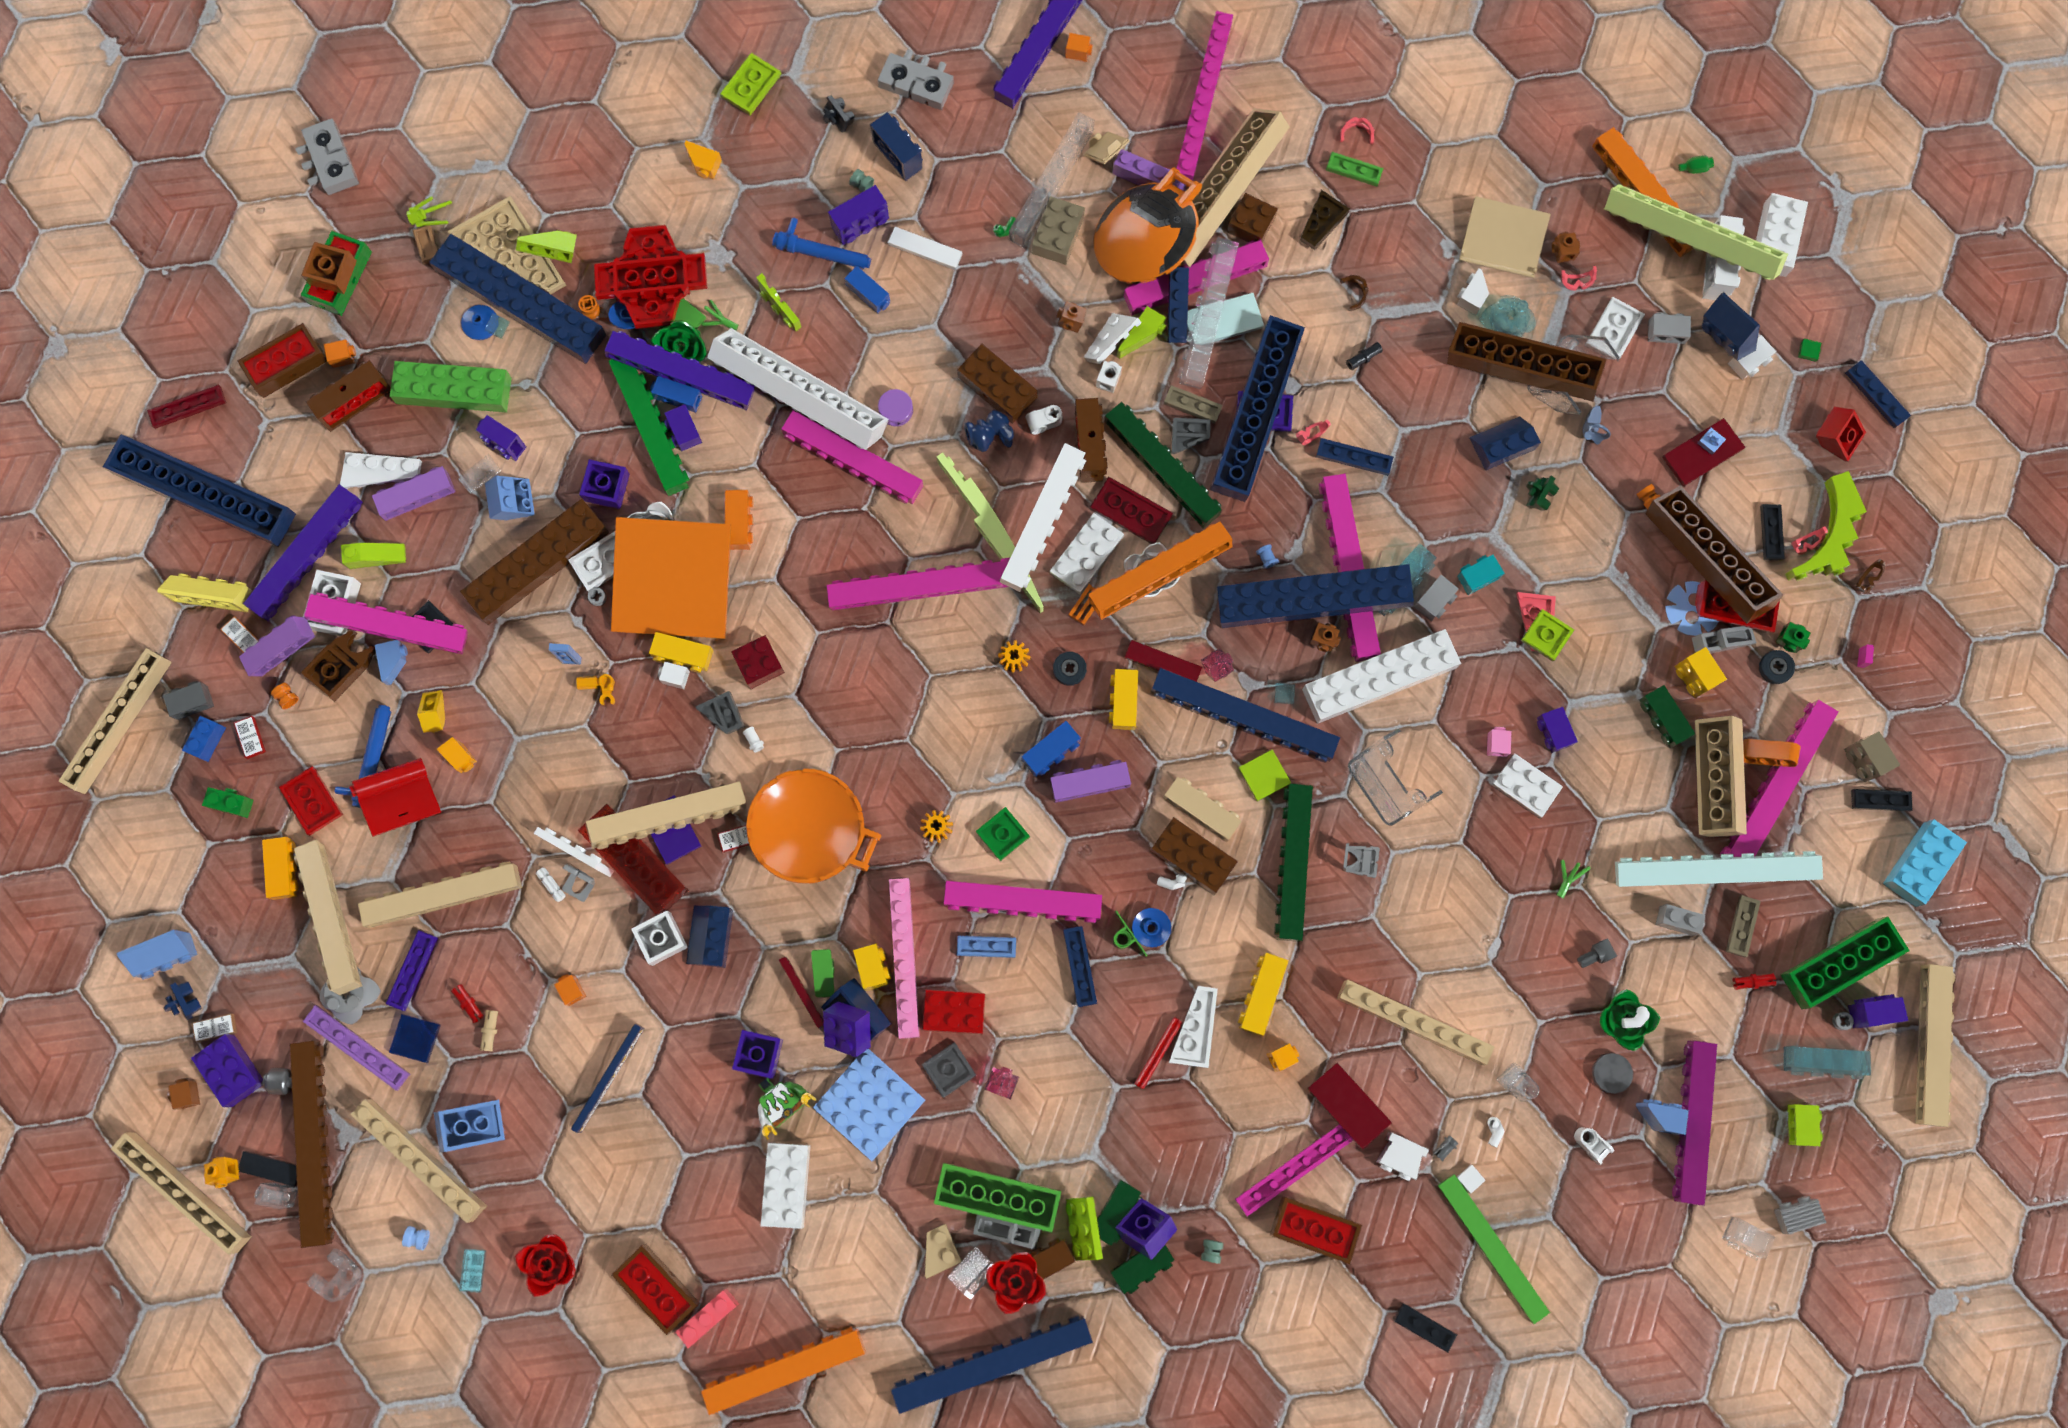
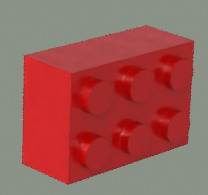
[923,990,986,1034]

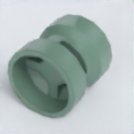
[849,169,874,192]
[1200,1239,1224,1264]

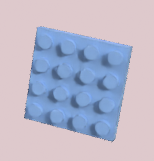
[813,1049,925,1161]

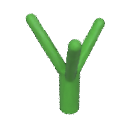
[702,300,739,330]
[1557,860,1590,899]

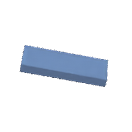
[549,643,582,665]
[957,936,1016,958]

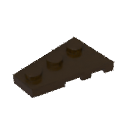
[1301,189,1350,250]

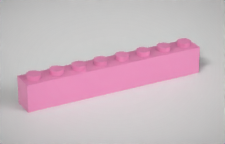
[889,878,920,1039]

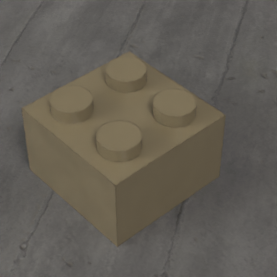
[1844,731,1900,782]

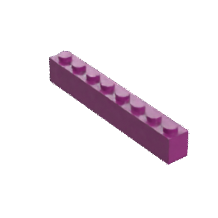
[1672,1040,1717,1206]

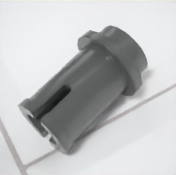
[1433,1135,1458,1162]

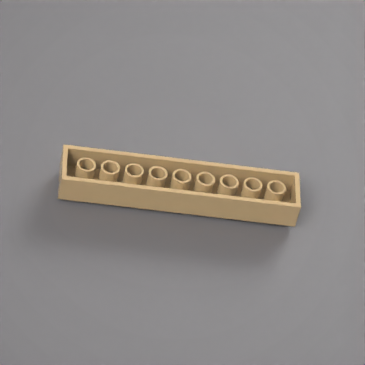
[1180,108,1289,267]

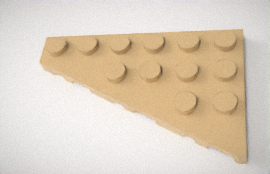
[448,196,566,295]

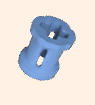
[1256,544,1279,569]

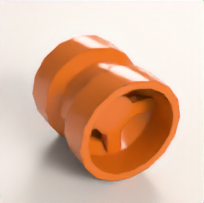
[578,295,600,319]
[1636,484,1661,510]
[271,683,299,710]

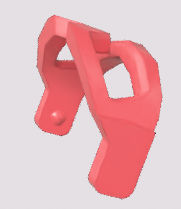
[1340,117,1374,144]
[1561,266,1597,291]
[1296,420,1331,445]
[1791,526,1828,555]

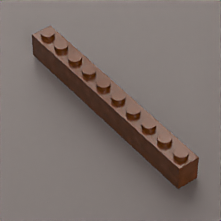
[290,1041,334,1248]

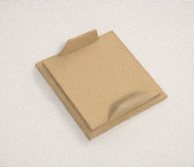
[1083,132,1130,164]

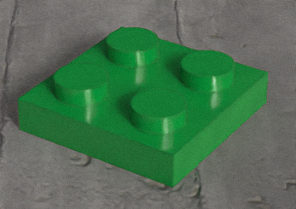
[976,807,1030,862]

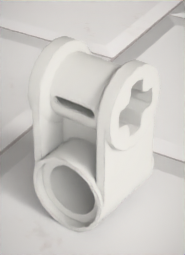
[1026,405,1062,435]
[1574,1127,1614,1165]

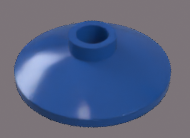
[608,302,635,329]
[461,305,499,340]
[1132,908,1171,947]

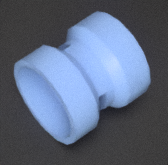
[402,1226,430,1251]

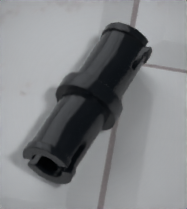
[1346,342,1383,371]

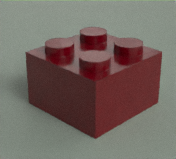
[731,635,785,690]

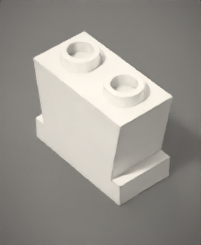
[1376,1132,1429,1181]

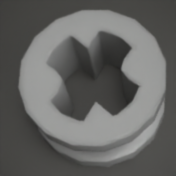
[588,588,606,606]
[1832,1012,1854,1030]

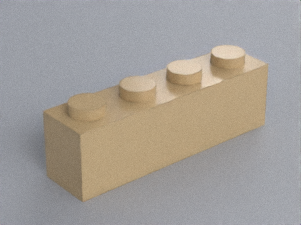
[1163,777,1241,842]

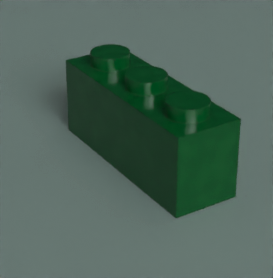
[1639,685,1696,748]
[1097,1179,1142,1246]
[1110,1245,1175,1295]

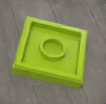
[1521,609,1574,662]
[1238,749,1291,802]

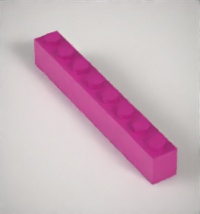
[1124,240,1269,315]
[782,411,923,505]
[304,593,468,655]
[944,881,1102,923]

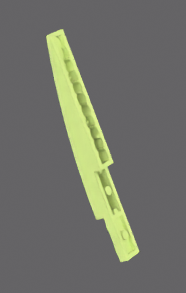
[937,453,1043,613]

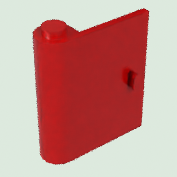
[349,758,441,837]

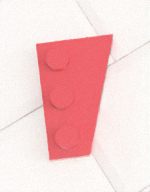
[1516,592,1556,652]

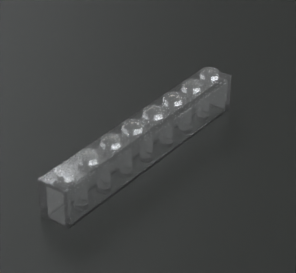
[1009,112,1095,248]
[1177,237,1239,389]

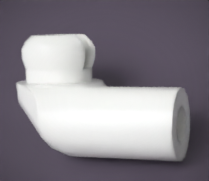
[1622,1006,1650,1028]

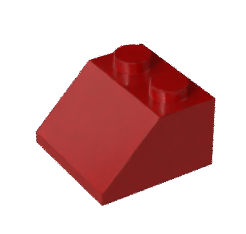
[1816,407,1866,462]

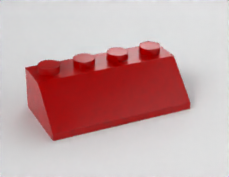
[1695,579,1780,633]

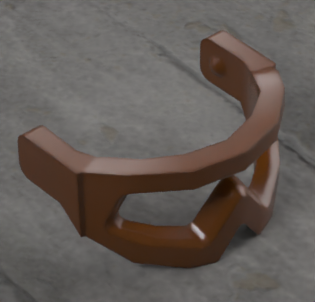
[1340,275,1369,311]
[1856,559,1886,594]

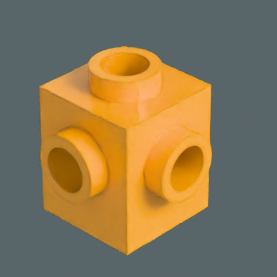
[204,1157,239,1188]

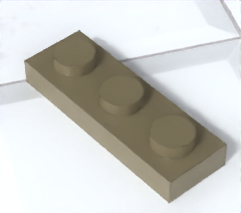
[1164,385,1223,424]
[1726,895,1761,958]

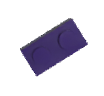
[664,404,702,451]
[1537,707,1578,753]

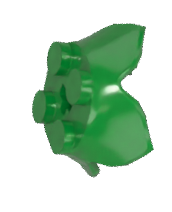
[651,320,707,362]
[1600,989,1661,1051]

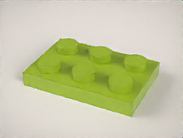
[720,53,781,116]
[1066,1196,1103,1261]

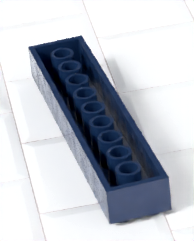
[429,234,607,364]
[1210,315,1305,502]
[103,434,296,547]
[1217,564,1414,628]

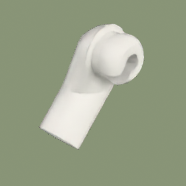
[1157,874,1187,890]
[1487,1117,1504,1148]

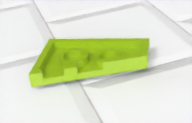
[756,273,801,331]

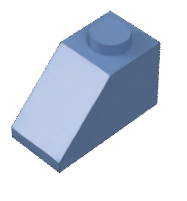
[375,640,408,685]

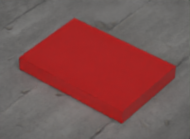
[279,766,343,836]

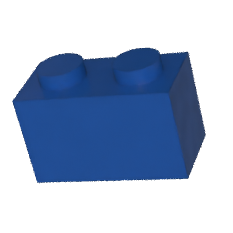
[182,716,226,762]

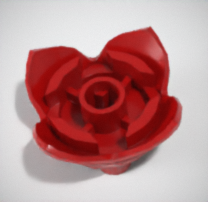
[515,1234,575,1297]
[986,1252,1046,1314]

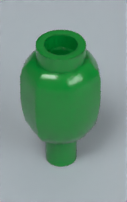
[1678,155,1714,174]

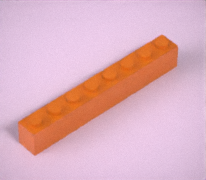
[1592,127,1693,258]
[1088,522,1233,620]
[701,1327,866,1415]

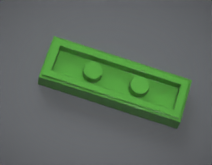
[1326,152,1383,187]

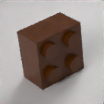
[1227,193,1278,242]

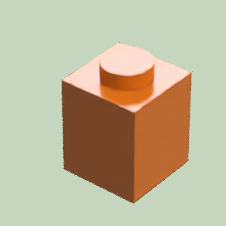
[1065,33,1093,62]
[324,339,356,368]
[554,974,587,1006]

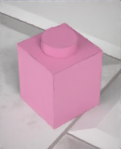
[1487,727,1511,757]

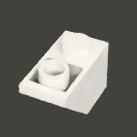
[1457,269,1489,315]

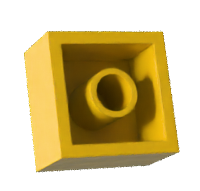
[1674,647,1727,698]
[853,944,891,991]

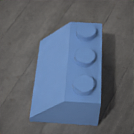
[117,930,198,979]

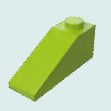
[516,230,577,263]
[1117,306,1166,359]
[341,543,406,569]

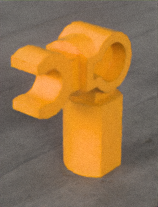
[576,674,615,705]

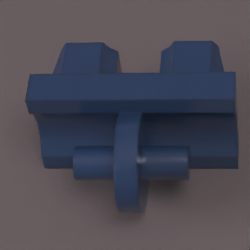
[163,982,202,1020]

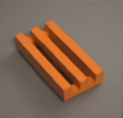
[1068,584,1095,626]

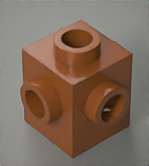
[1551,232,1580,263]
[1056,301,1087,333]
[1310,622,1341,652]

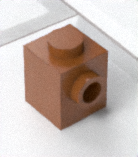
[167,1078,200,1110]

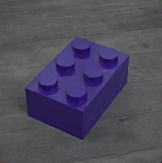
[828,185,889,245]
[191,1034,263,1107]

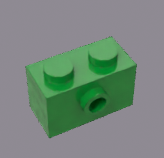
[202,787,254,818]

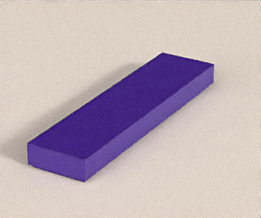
[385,930,438,1011]

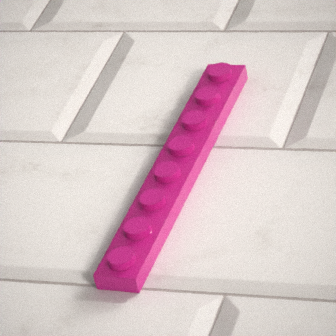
[1235,1125,1353,1216]

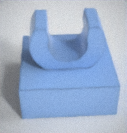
[1698,428,1726,455]

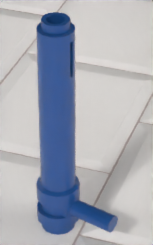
[772,218,871,270]
[335,705,391,808]

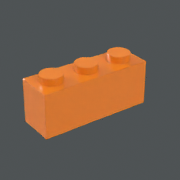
[725,490,754,550]

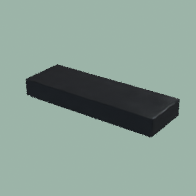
[1760,504,1785,560]
[1851,789,1913,812]
[238,1151,297,1187]
[1393,1303,1457,1353]

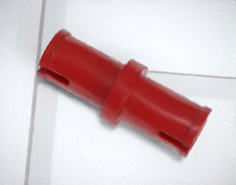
[1732,973,1776,990]
[451,984,484,1023]

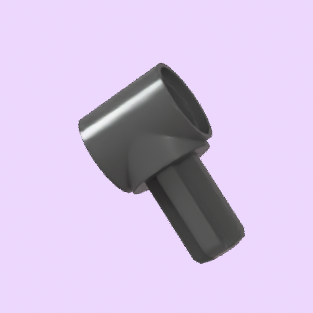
[1577,938,1617,968]

